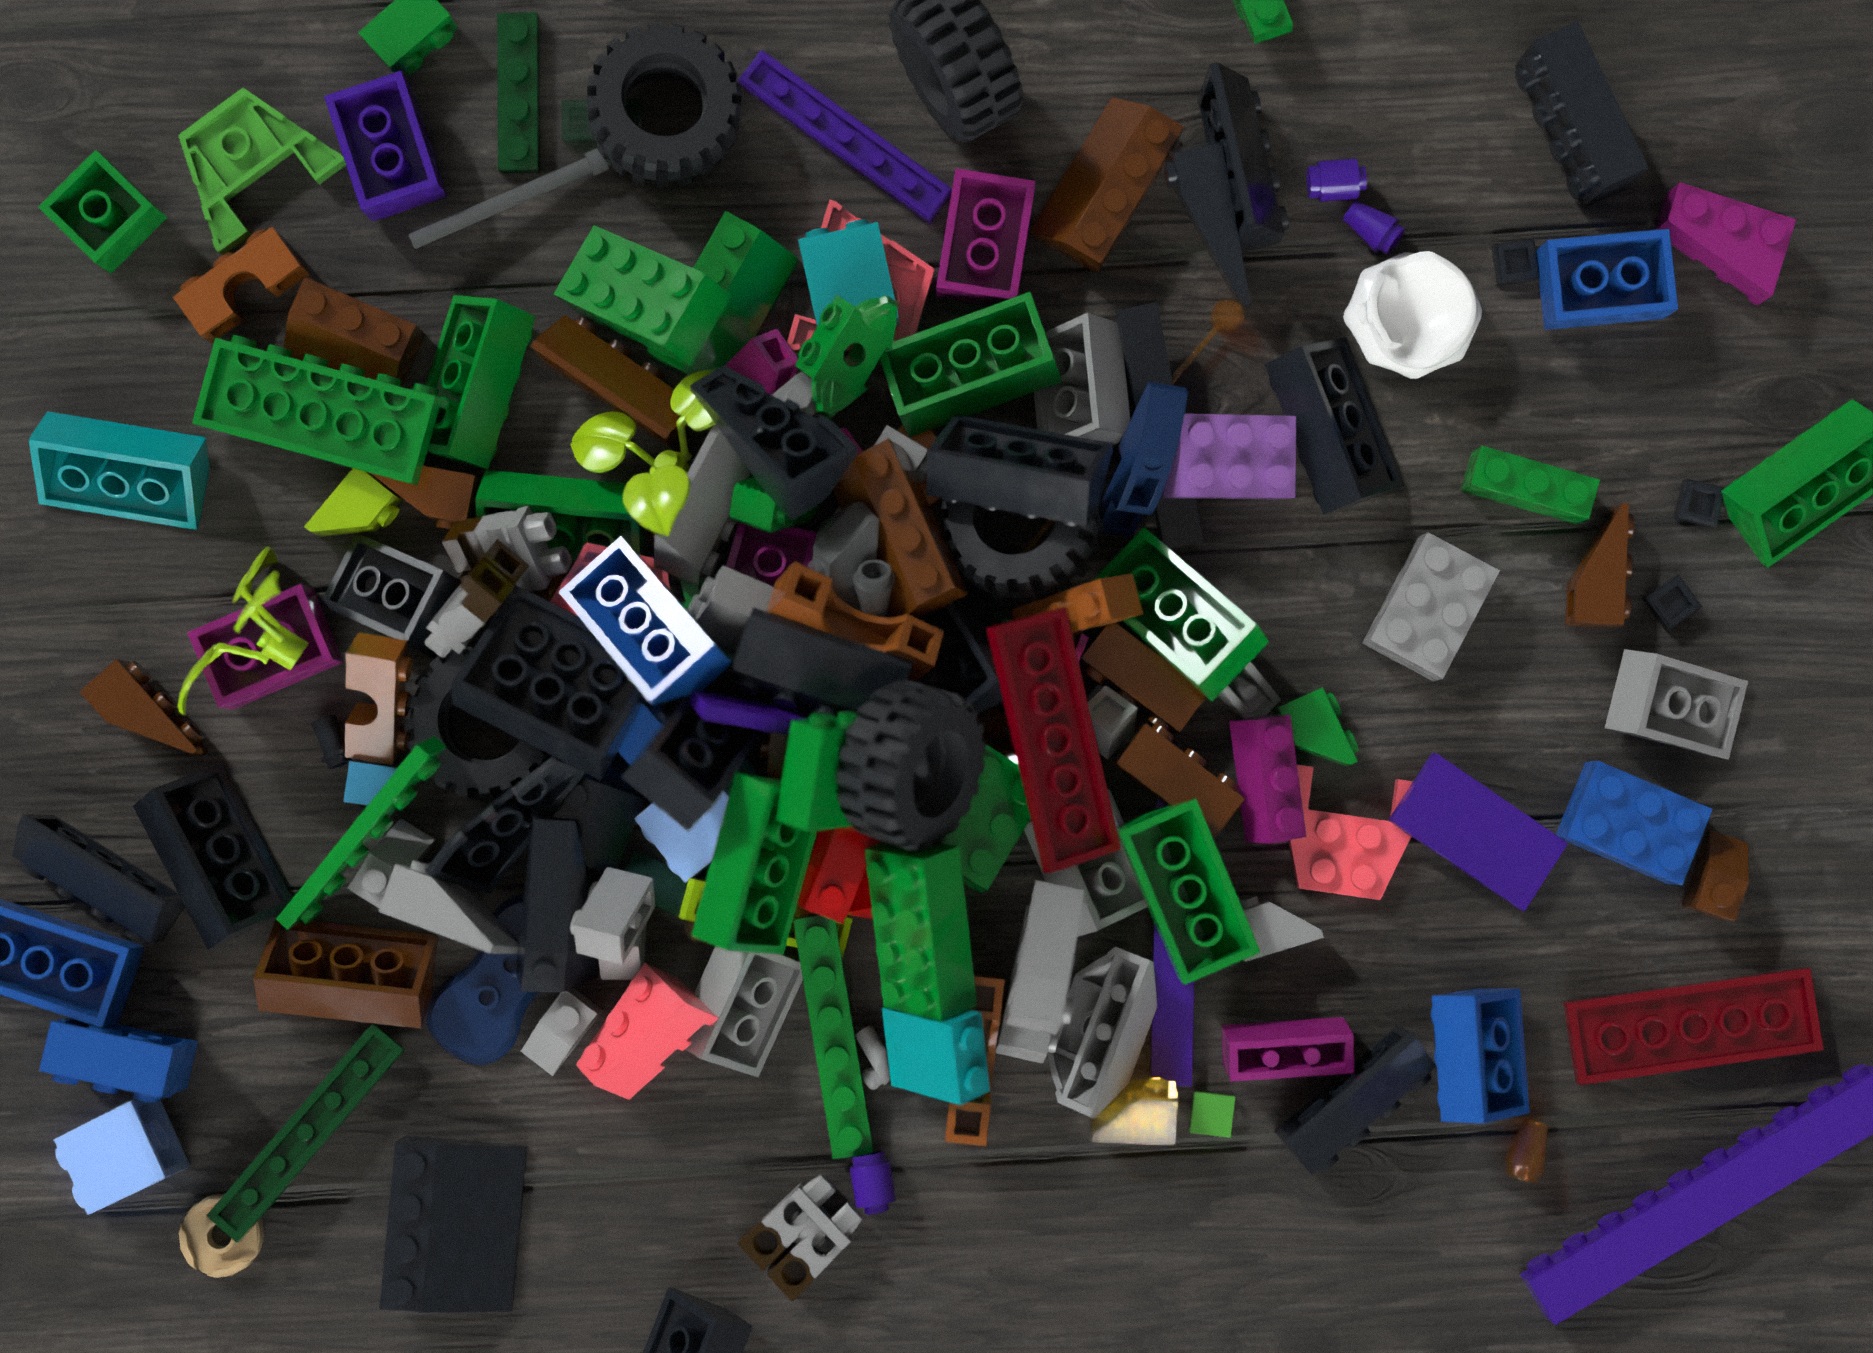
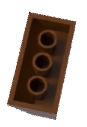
[1029,97,1184,274]
[530,315,691,451]
[833,438,969,619]
[253,917,438,1029]

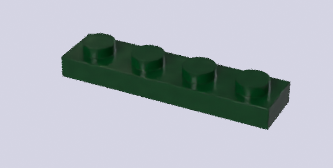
[497,12,540,174]

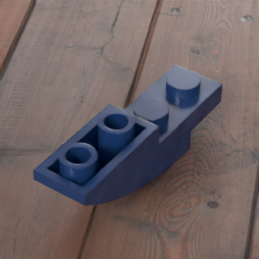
[1099,382,1188,536]

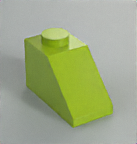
[304,468,402,537]

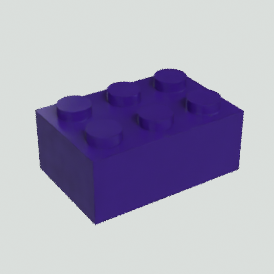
[324,71,448,222]

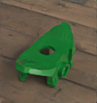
[795,294,898,418]

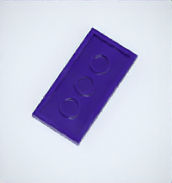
[1388,753,1568,911]

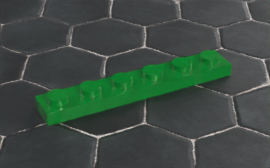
[276,736,447,930]
[793,913,874,1159]

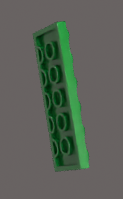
[192,335,450,486]

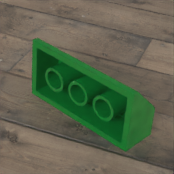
[646,211,799,378]
[425,295,536,469]
[1721,399,1873,568]
[475,470,646,571]
[1116,798,1260,985]

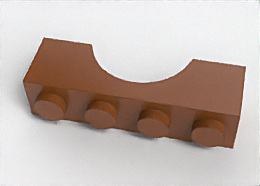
[766,562,944,682]
[945,974,1004,1146]

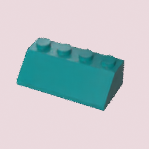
[28,411,210,530]

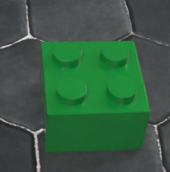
[38,150,168,274]

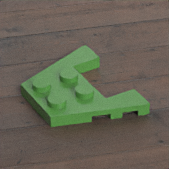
[178,88,346,255]

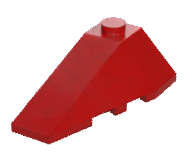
[797,826,876,924]

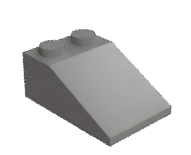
[1605,649,1748,760]
[378,860,519,954]

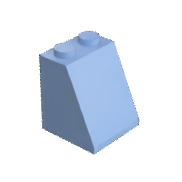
[634,759,760,883]
[54,1098,190,1215]

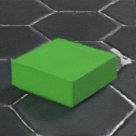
[1188,1090,1235,1138]

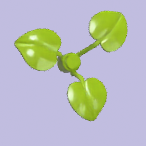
[570,370,715,537]
[178,546,308,715]

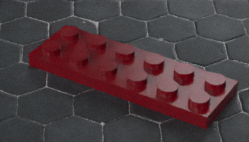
[986,607,1121,873]
[1563,967,1824,1085]

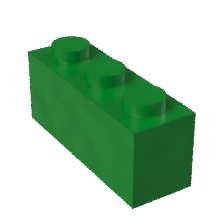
[1461,446,1600,525]

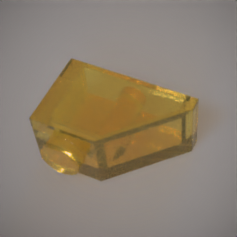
[1091,1077,1178,1145]

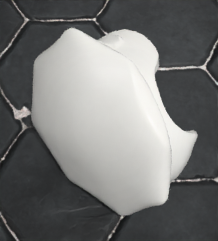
[1343,251,1482,379]

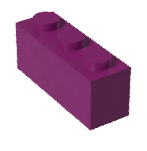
[1229,714,1307,844]
[1221,1017,1354,1082]

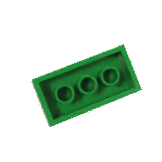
[553,225,732,367]
[880,292,1062,438]
[1093,527,1269,702]
[691,772,817,955]
[865,842,977,1022]

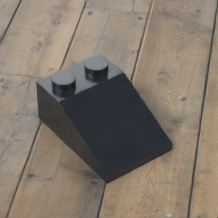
[320,533,462,658]

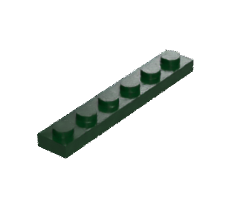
[206,1023,406,1243]

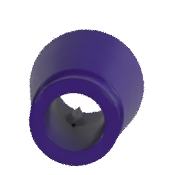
[1343,200,1406,256]

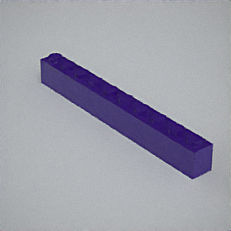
[1519,1064,1873,1325]

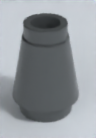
[853,560,895,617]

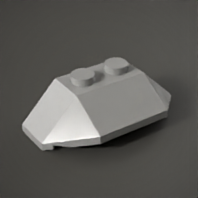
[1047,947,1157,1118]

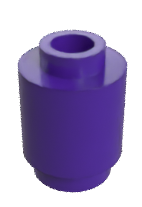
[1306,158,1367,202]
[850,1151,896,1214]

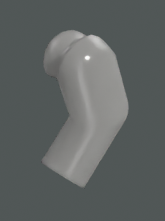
[855,1026,890,1090]

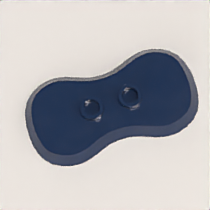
[427,894,539,1065]

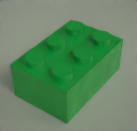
[941,744,1031,893]

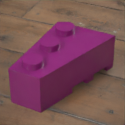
[1654,182,1796,306]

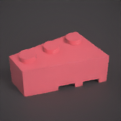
[576,963,719,1100]

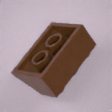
[284,277,426,387]

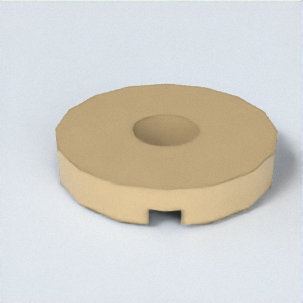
[179,1193,264,1278]

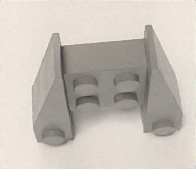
[996,880,1085,1064]

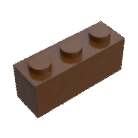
[1079,623,1206,734]
[1112,723,1245,838]

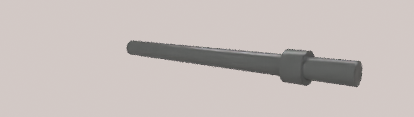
[408,148,612,249]

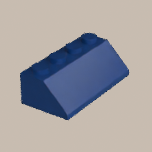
[559,536,732,705]

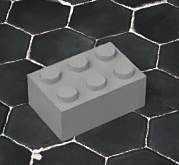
[1362,532,1500,682]

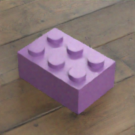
[1163,414,1296,500]

